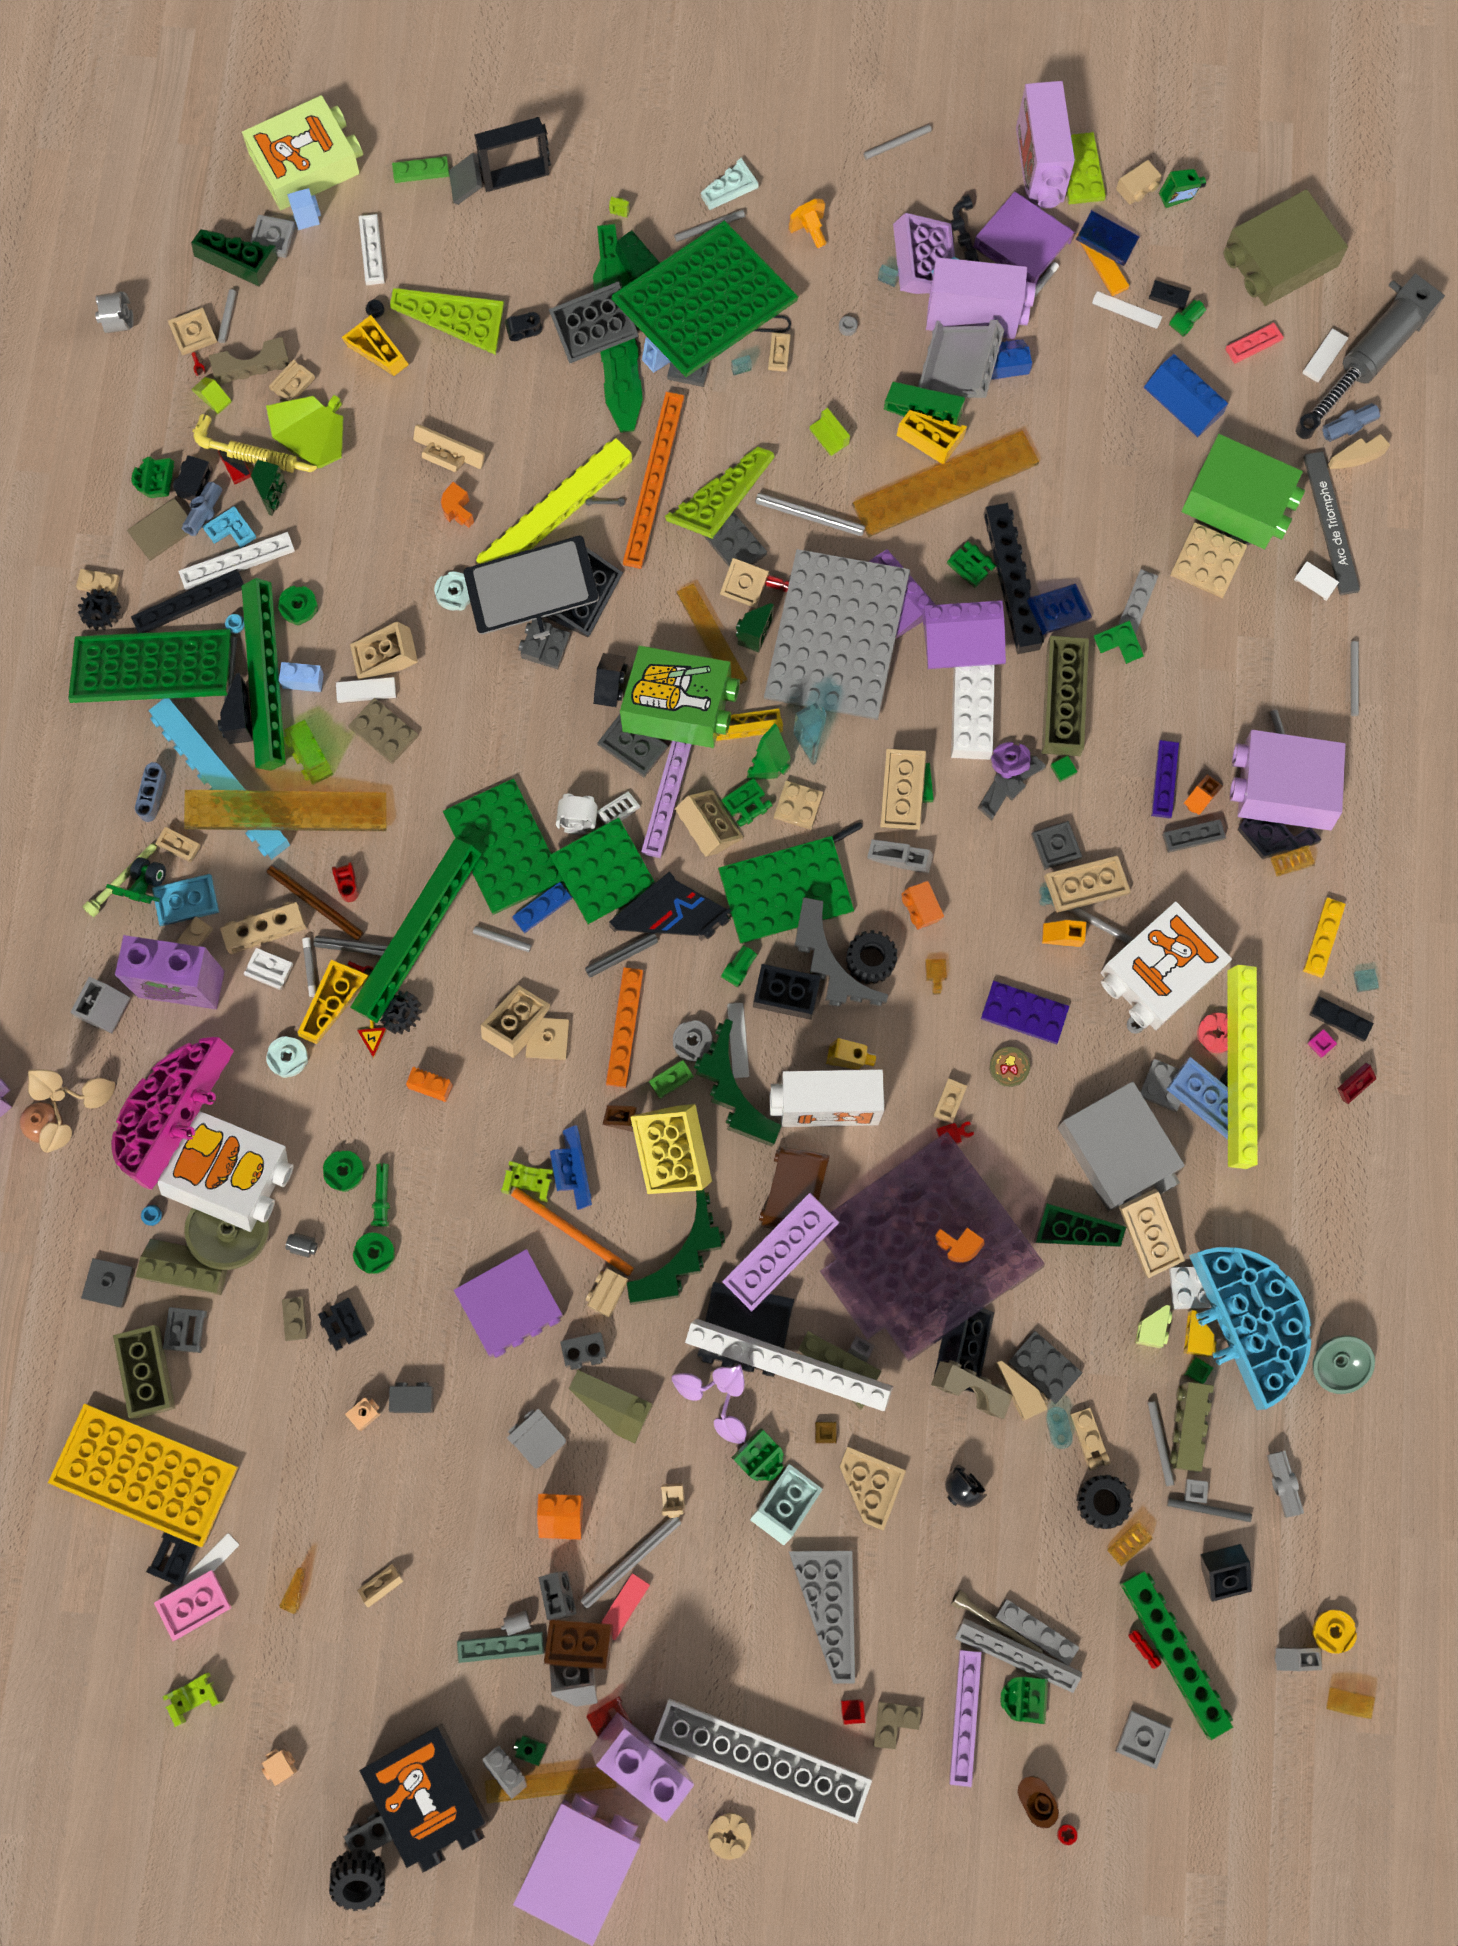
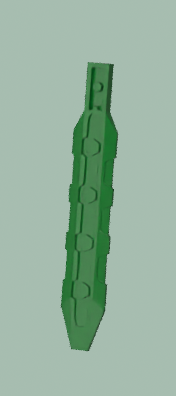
[593,224,643,433]

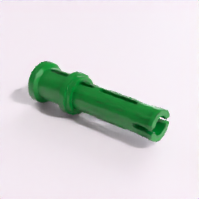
[371,1163,390,1227]

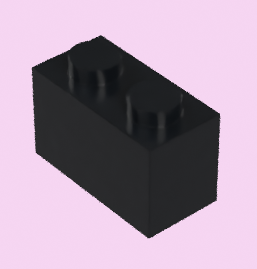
[173,455,213,501]

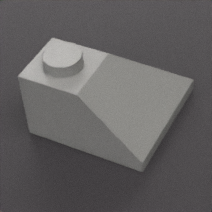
[549,1665,598,1707]

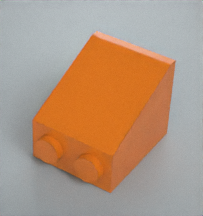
[537,1494,584,1540]

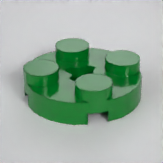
[278,586,318,626]
[323,1151,365,1192]
[353,1232,395,1274]

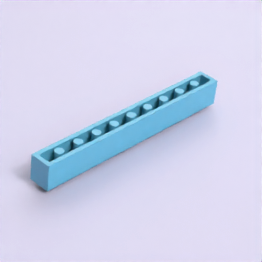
[148,698,290,860]

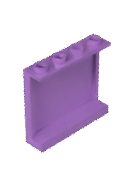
[973,192,1074,284]
[454,1249,563,1358]

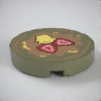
[989,1047,1030,1087]

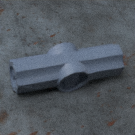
[1322,403,1380,442]
[182,482,222,536]

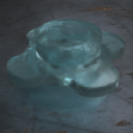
[1039,887,1054,906]

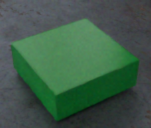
[1050,756,1078,782]
[1184,1357,1213,1384]

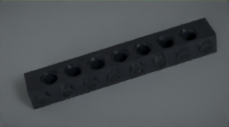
[983,503,1044,654]

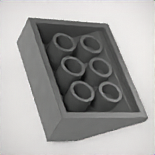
[549,281,639,364]

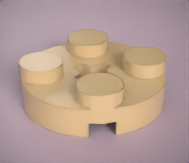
[708,1813,751,1860]

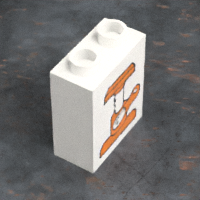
[1101,901,1232,1031]
[770,1070,884,1127]

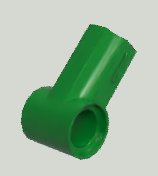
[1169,300,1206,337]
[721,946,757,988]

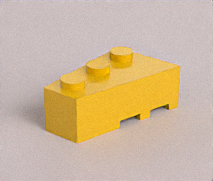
[341,315,409,376]
[897,410,967,465]

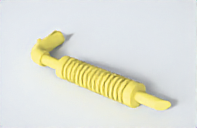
[192,414,317,473]

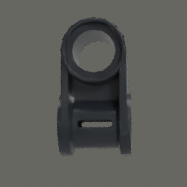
[505,312,542,342]

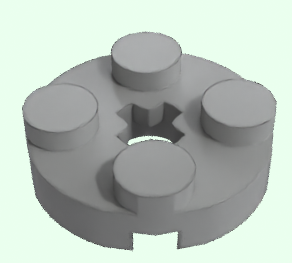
[673,1020,712,1062]

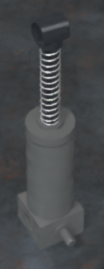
[1296,273,1445,439]

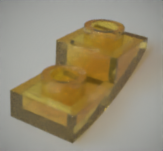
[1326,1687,1376,1719]

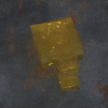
[925,959,947,995]

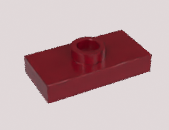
[1337,1063,1377,1104]

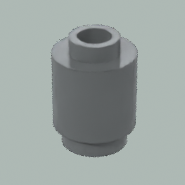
[285,1233,318,1258]

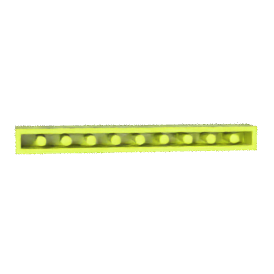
[476,438,632,565]
[1227,965,1258,1169]

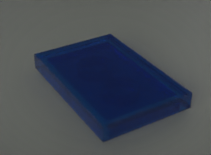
[1076,210,1140,266]
[1027,583,1092,635]

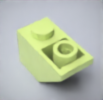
[1135,1305,1172,1348]

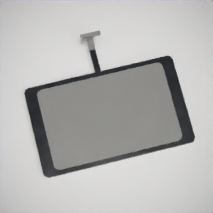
[463,535,599,640]

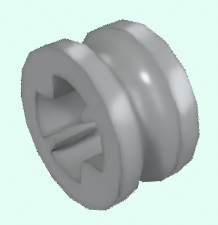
[1126,1017,1144,1034]

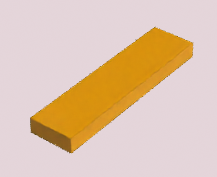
[1077,226,1129,296]

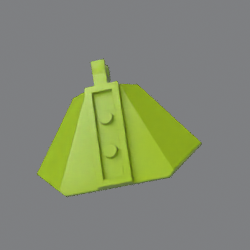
[266,395,344,468]

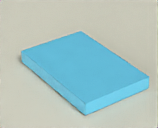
[152,874,219,926]

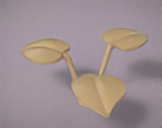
[28,1069,115,1152]

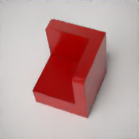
[841,1699,866,1725]

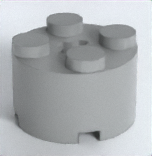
[96,292,133,333]

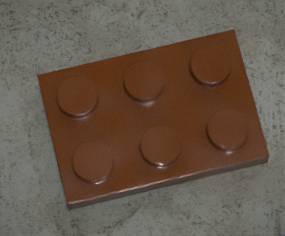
[544,1620,613,1670]

